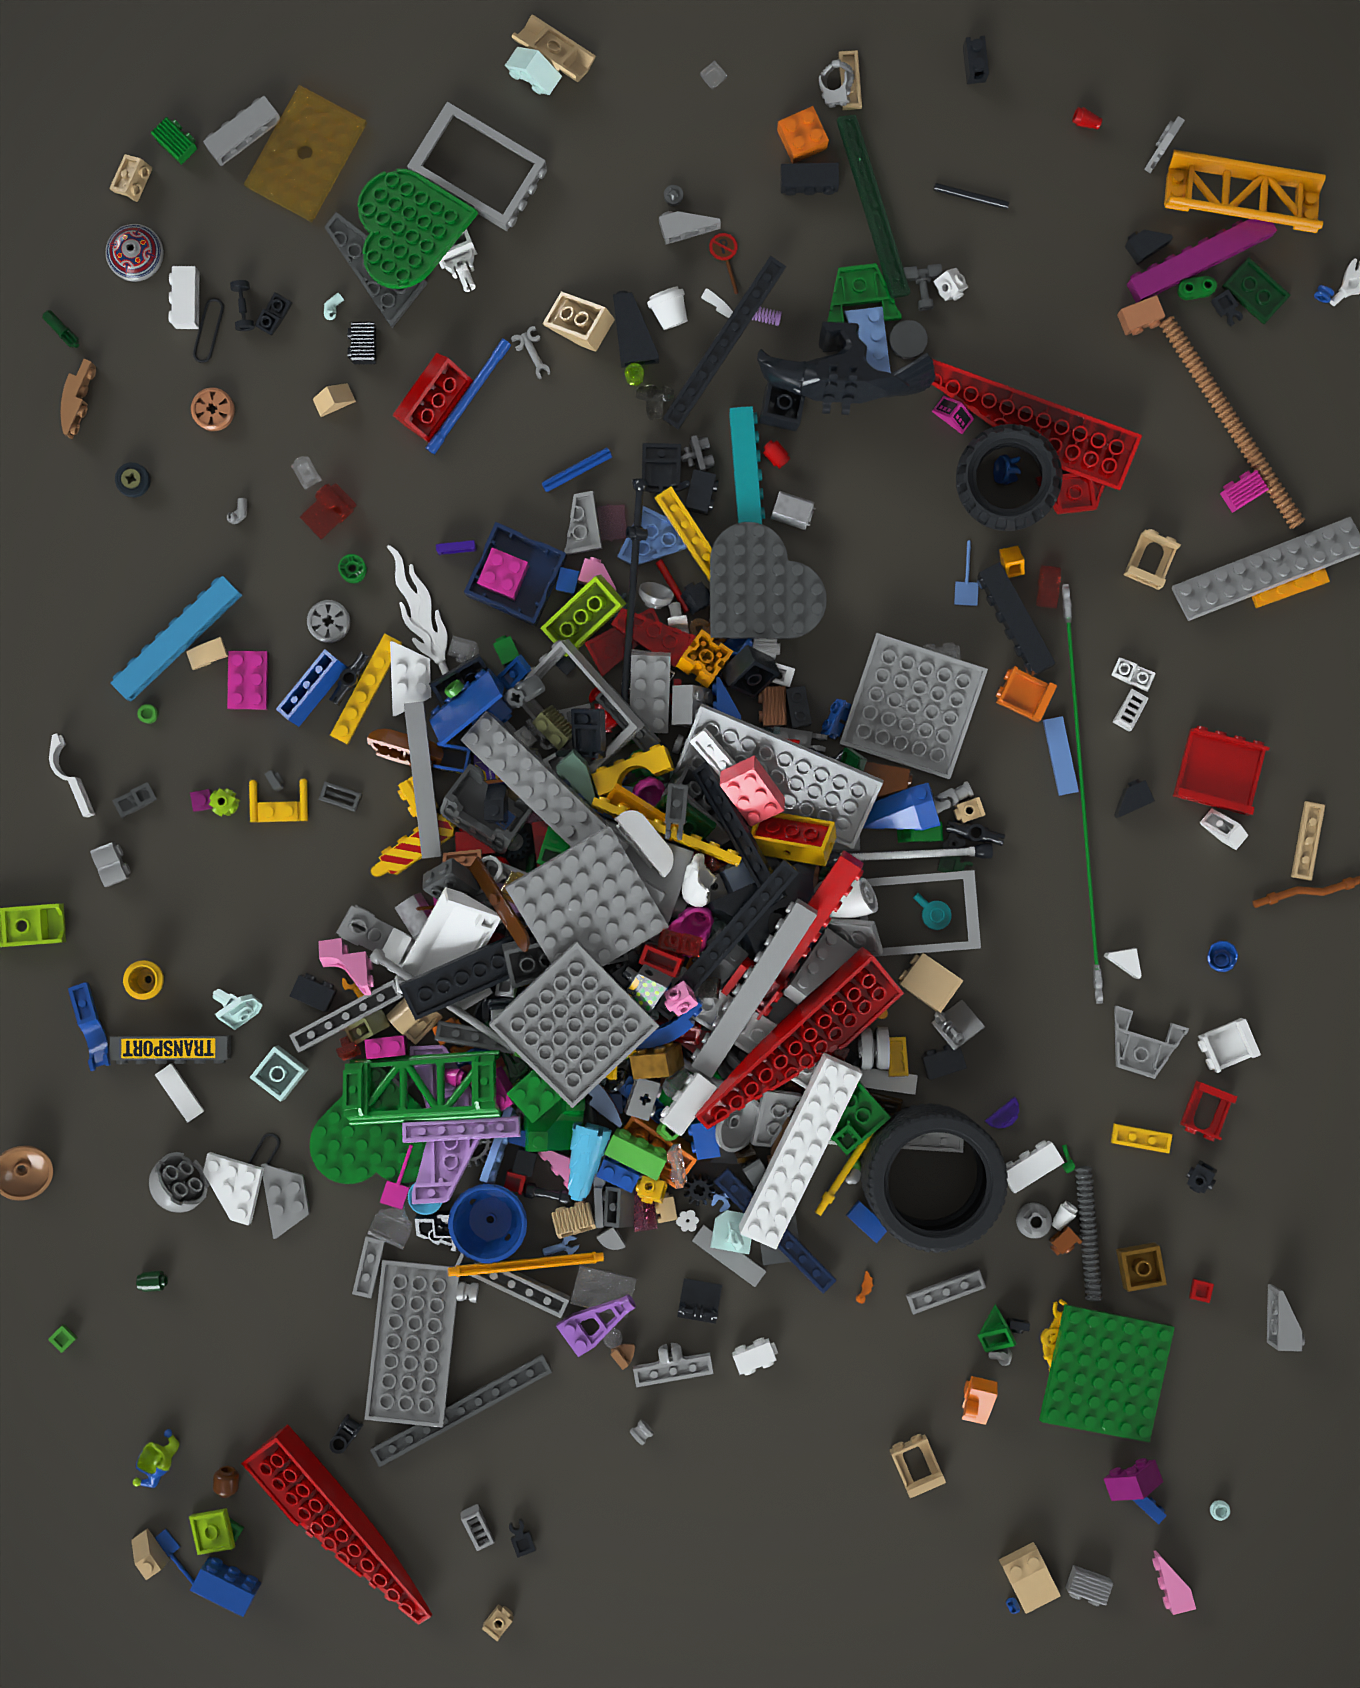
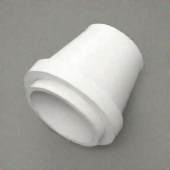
[647,286,688,330]

